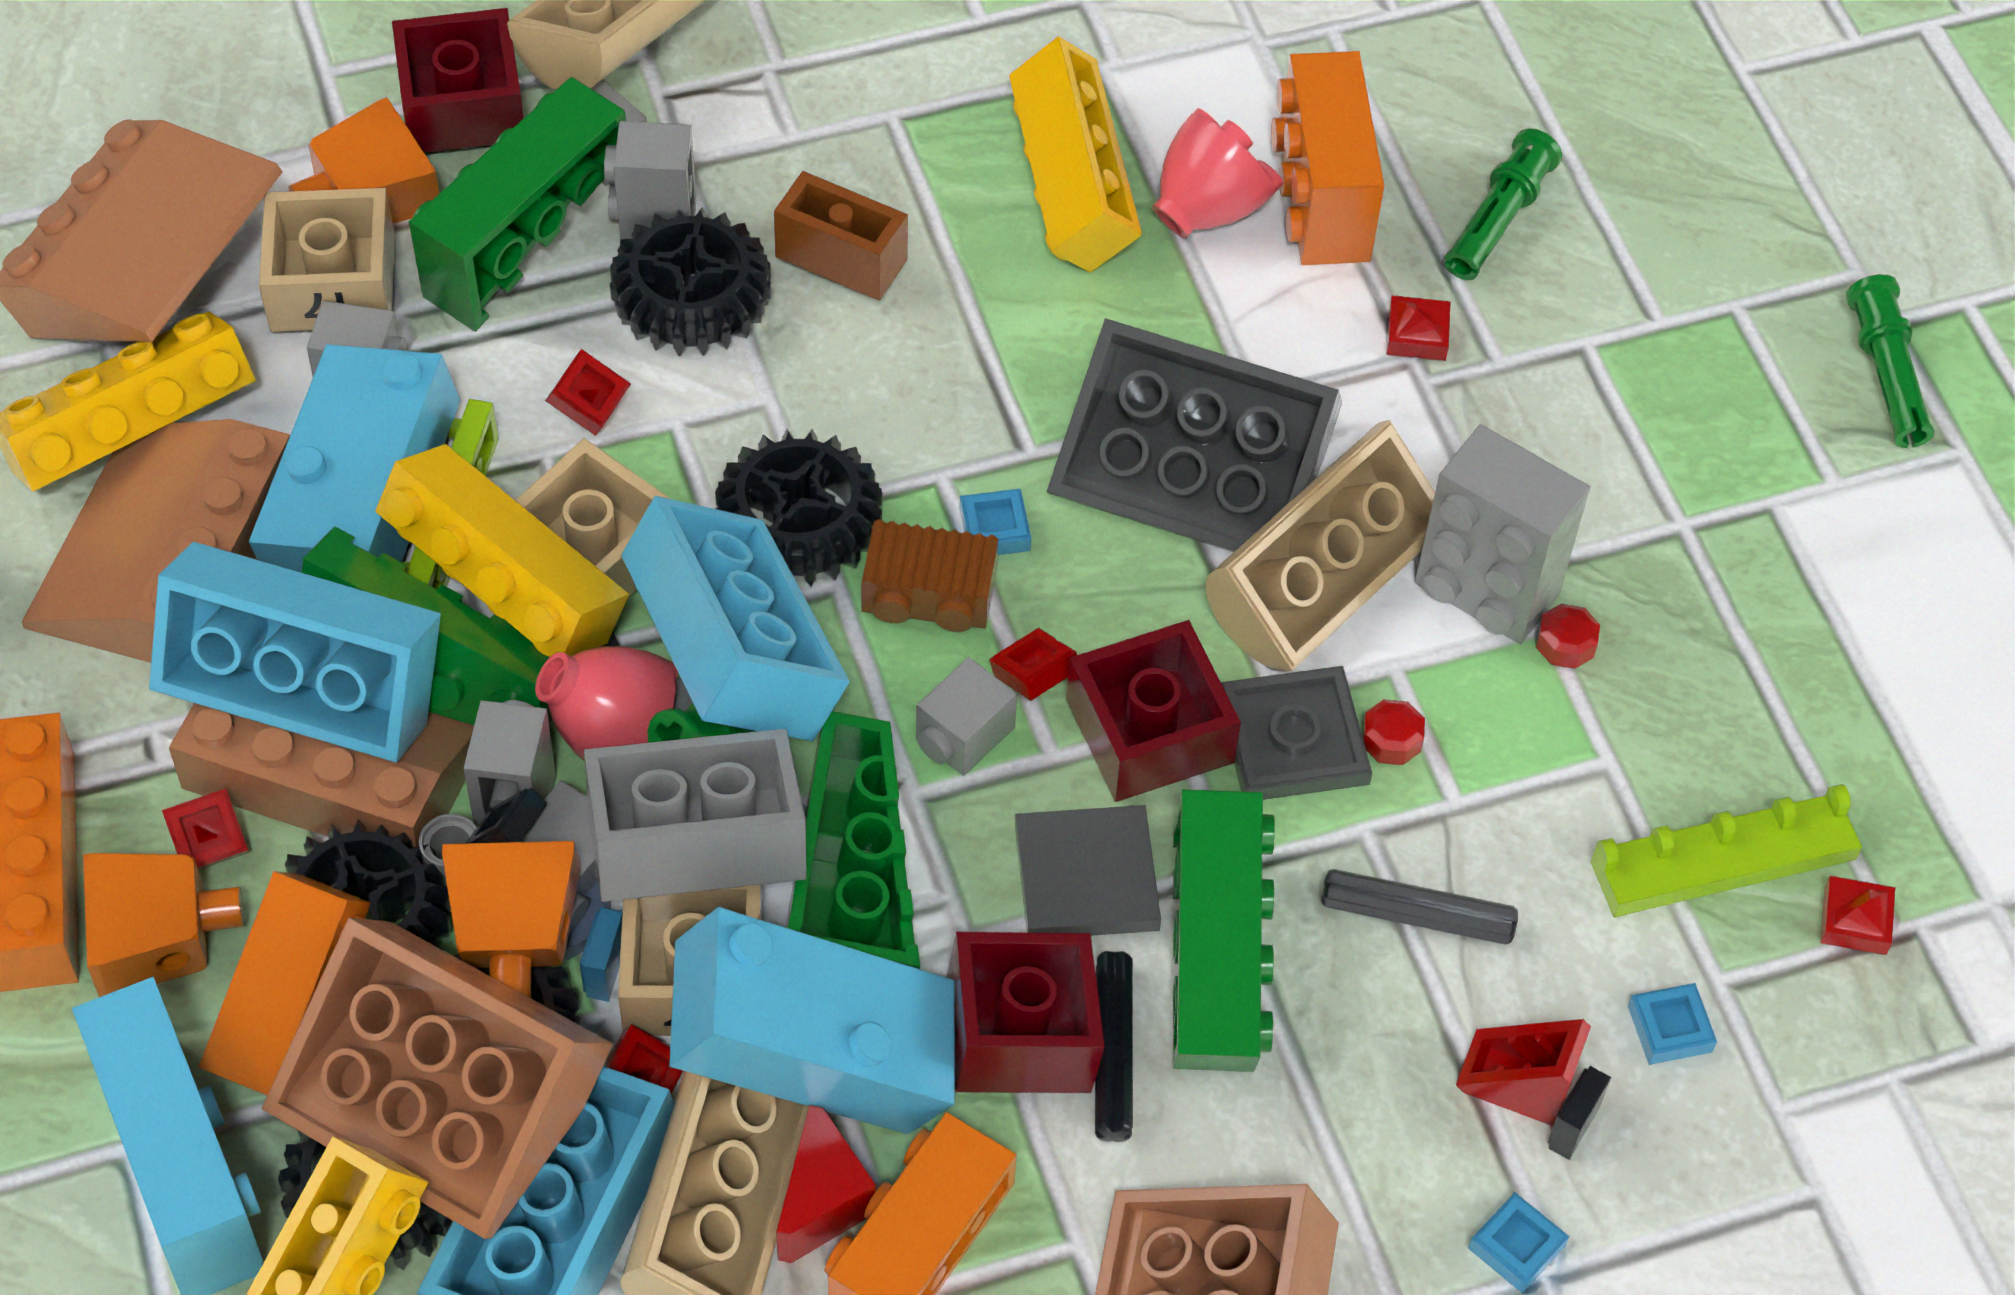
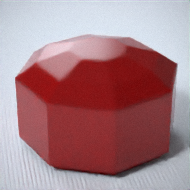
[1536,603,1600,669]
[1362,699,1425,765]

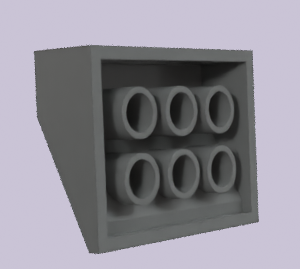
[1047,318,1342,552]

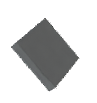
[1221,666,1372,800]
[1015,805,1161,936]

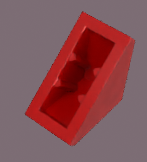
[1456,1019,1591,1126]
[776,1105,876,1263]

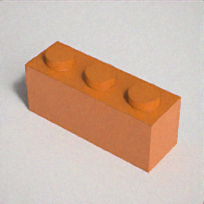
[198,871,371,1095]
[824,1112,1017,1295]

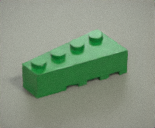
[408,76,626,332]
[302,526,552,725]
[785,711,920,969]
[1173,789,1275,1072]

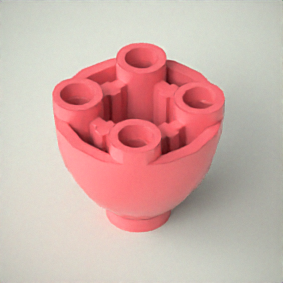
[1152,108,1284,239]
[535,646,678,762]

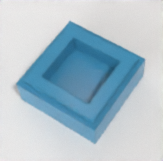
[959,489,1031,555]
[580,907,623,1002]
[1628,983,1717,1065]
[1468,1192,1570,1294]

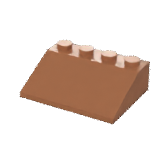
[0,119,283,342]
[22,419,290,663]
[169,703,474,848]
[262,918,613,1239]
[1095,1184,1339,1295]

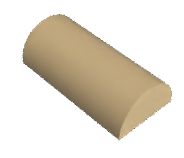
[507,0,706,90]
[1205,420,1435,671]
[620,1071,809,1295]

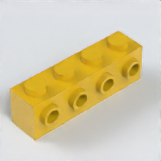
[1009,36,1142,273]
[0,311,256,492]
[375,444,629,657]
[246,1136,429,1295]

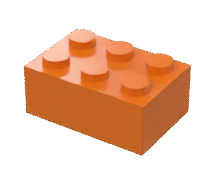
[1271,51,1385,265]

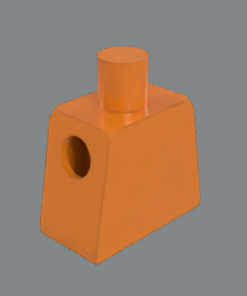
[288,97,439,224]
[442,841,581,998]
[83,853,245,997]

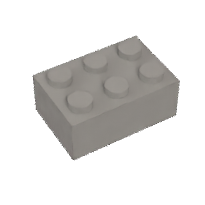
[1415,424,1591,645]
[584,729,806,902]

